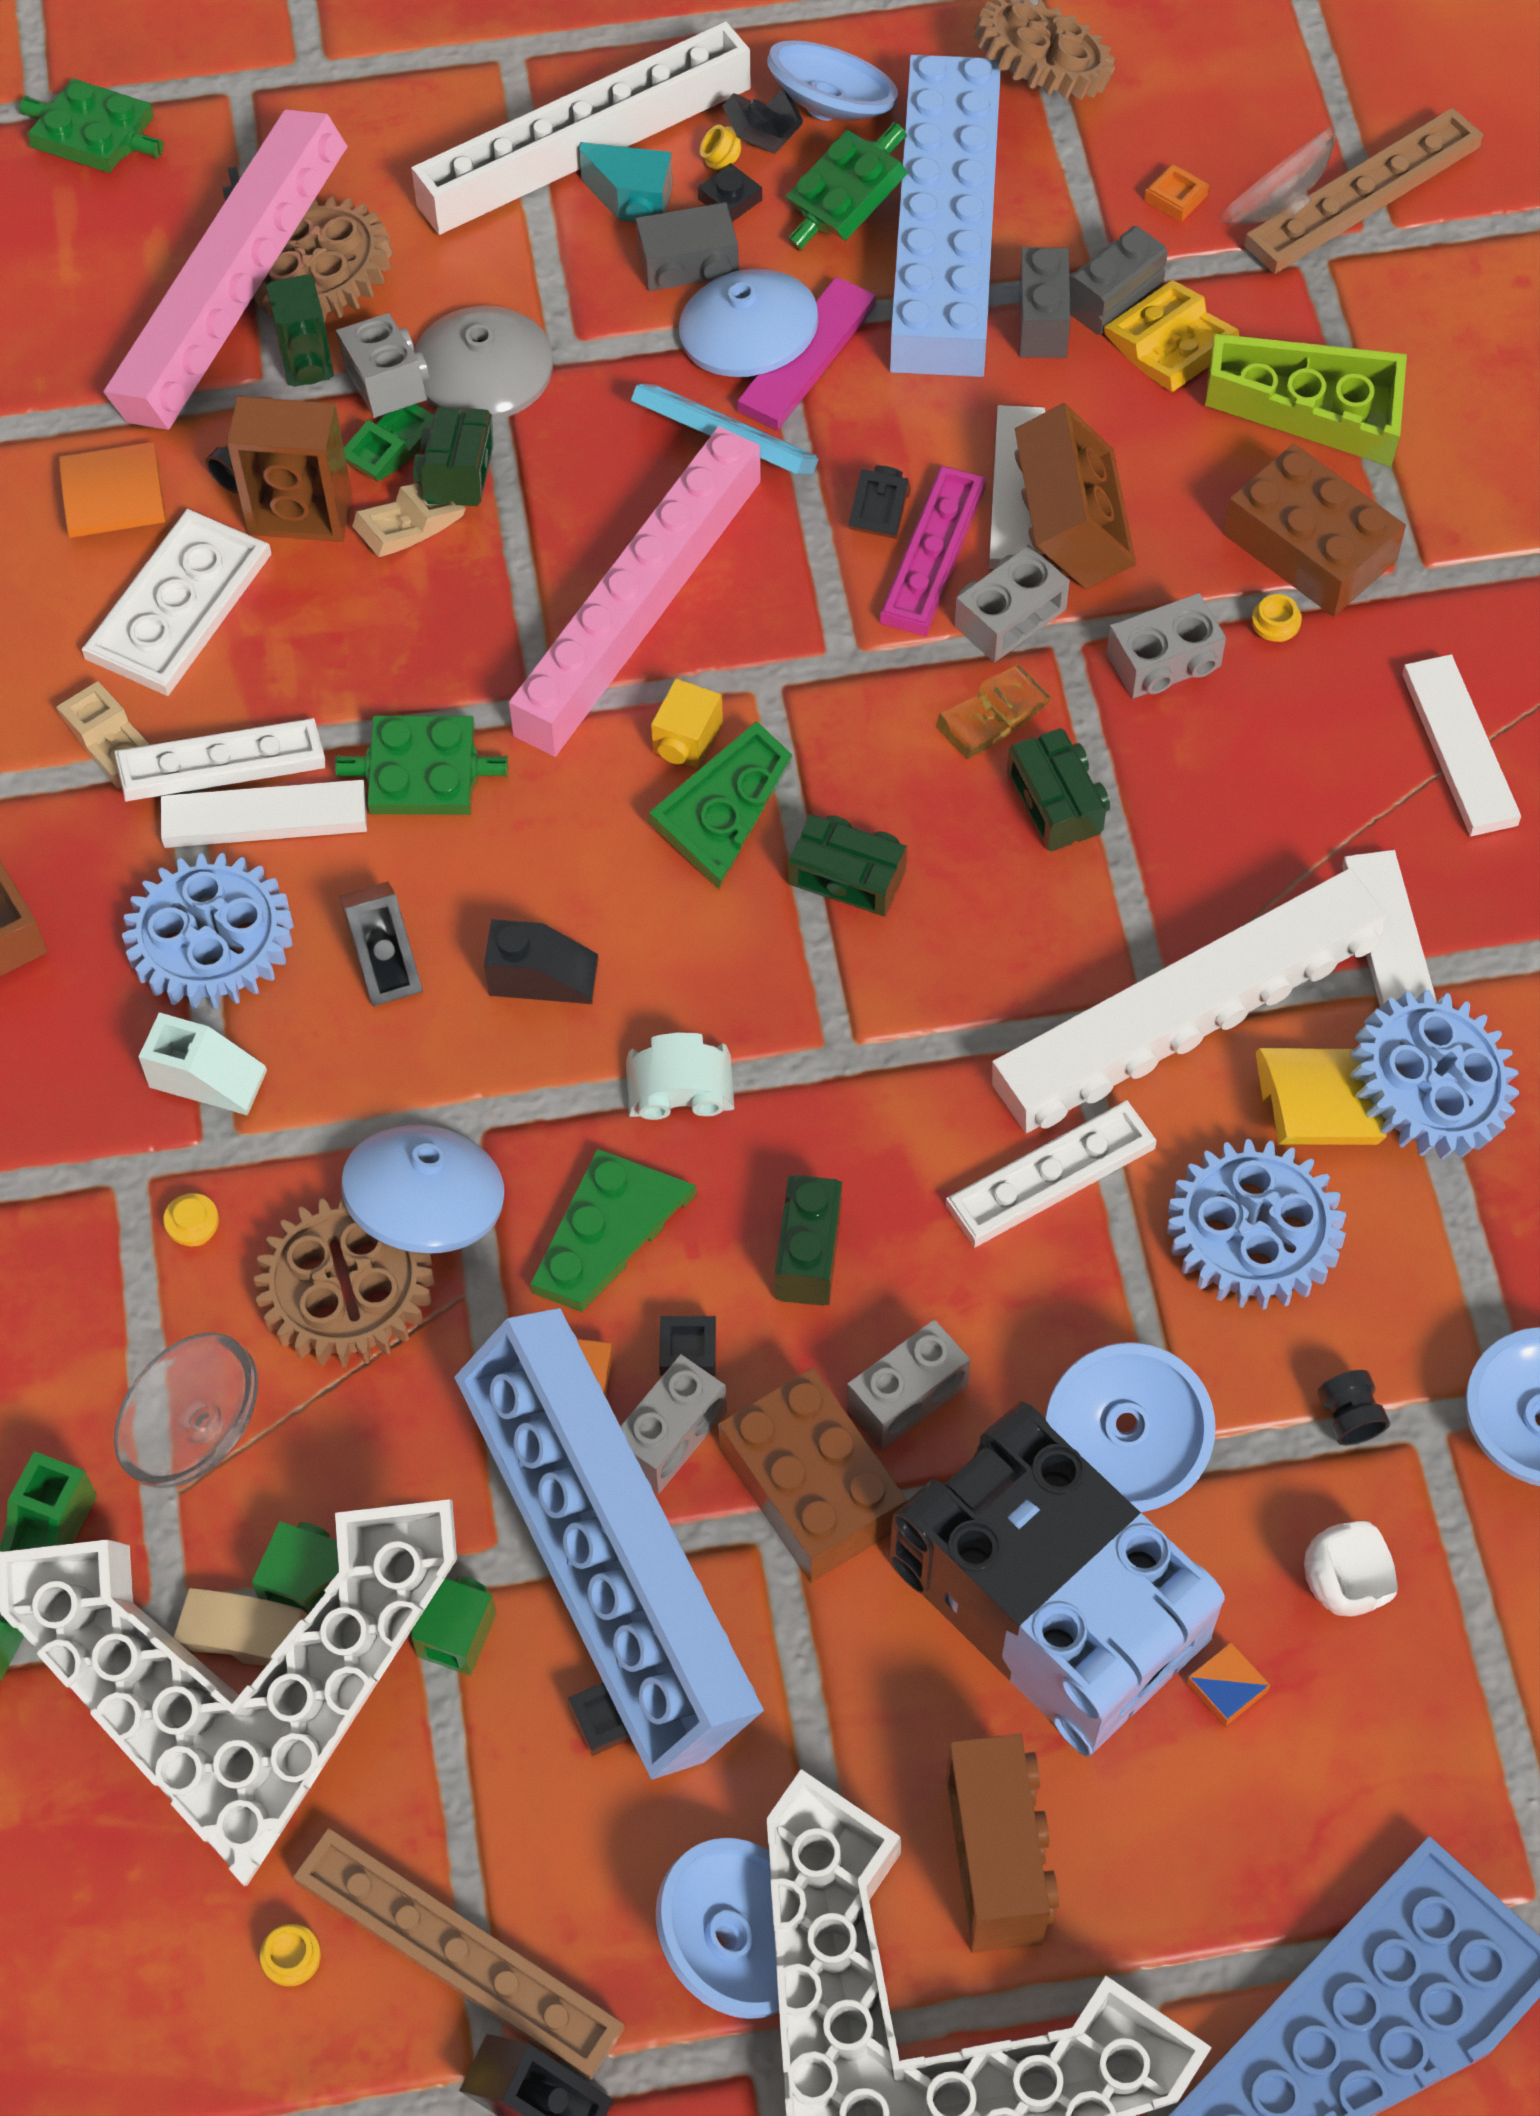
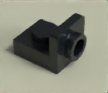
[722,90,803,154]
[848,465,911,539]

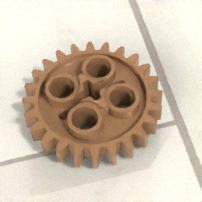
[974,0,1116,100]
[253,196,393,322]
[254,1197,434,1367]

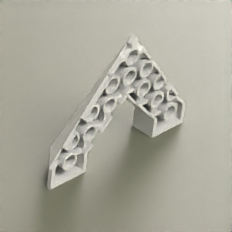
[0,1499,457,1886]
[767,1769,1212,2116]

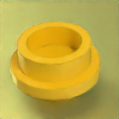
[700,125,741,171]
[1251,594,1302,642]
[164,1193,219,1246]
[260,1924,321,1986]

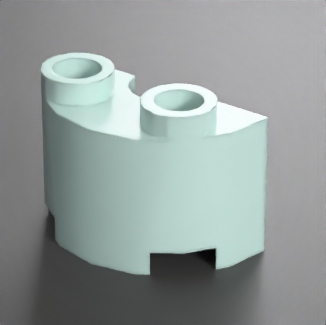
[626,1032,735,1120]

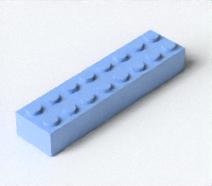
[890,55,1000,377]
[454,1308,764,1780]

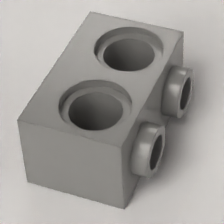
[336,313,429,418]
[955,545,1070,663]
[1106,593,1226,699]
[847,1319,970,1450]
[620,1354,727,1495]

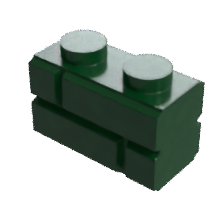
[266,274,334,387]
[414,407,494,506]
[1007,728,1110,851]
[788,814,907,917]
[775,1175,842,1306]

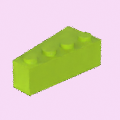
[1205,334,1407,467]

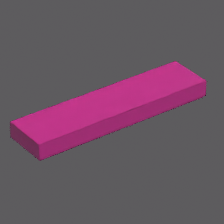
[737,276,876,431]
[880,465,986,637]

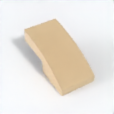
[352,483,466,557]
[56,681,150,789]
[173,1588,307,1666]

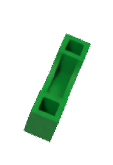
[0,1451,97,1683]
[252,1521,497,1676]

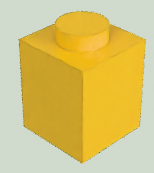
[651,679,723,769]

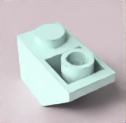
[139,1012,267,1115]

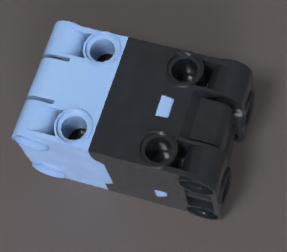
[890,1401,1225,1757]

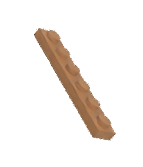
[1244,107,1483,274]
[293,1828,625,2082]

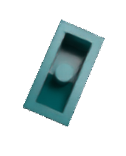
[579,142,673,222]

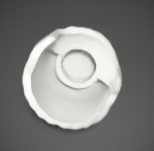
[1304,1521,1398,1617]

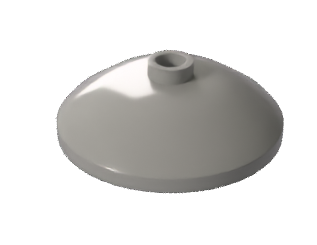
[414,306,553,420]

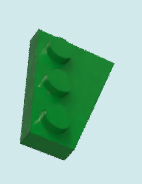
[647,721,792,889]
[530,1149,697,1312]

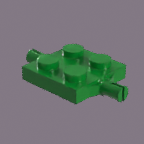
[19,78,164,173]
[785,122,908,251]
[335,716,509,815]

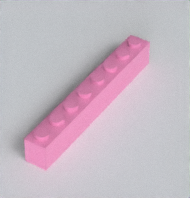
[103,109,348,430]
[509,426,761,757]

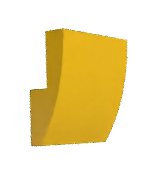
[1104,280,1240,392]
[1255,1048,1386,1145]

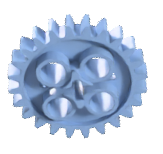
[122,853,294,1009]
[1350,990,1519,1159]
[1167,1139,1346,1309]

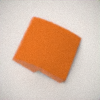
[59,442,166,538]

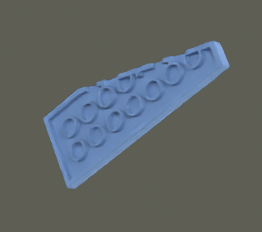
[1169,1836,1540,2116]

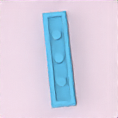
[631,383,819,474]

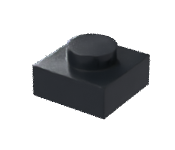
[698,163,762,222]
[659,1316,716,1376]
[568,1683,631,1756]

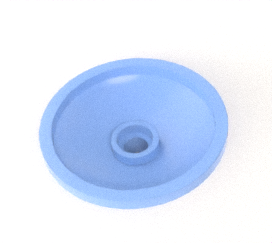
[767,40,898,121]
[679,268,819,377]
[341,1125,504,1253]
[1465,1327,1540,1486]
[1045,1342,1216,1512]
[656,1838,779,2019]

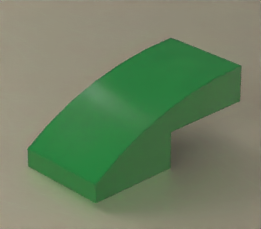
[344,404,434,482]

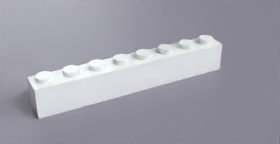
[411,22,751,235]
[992,868,1387,1134]

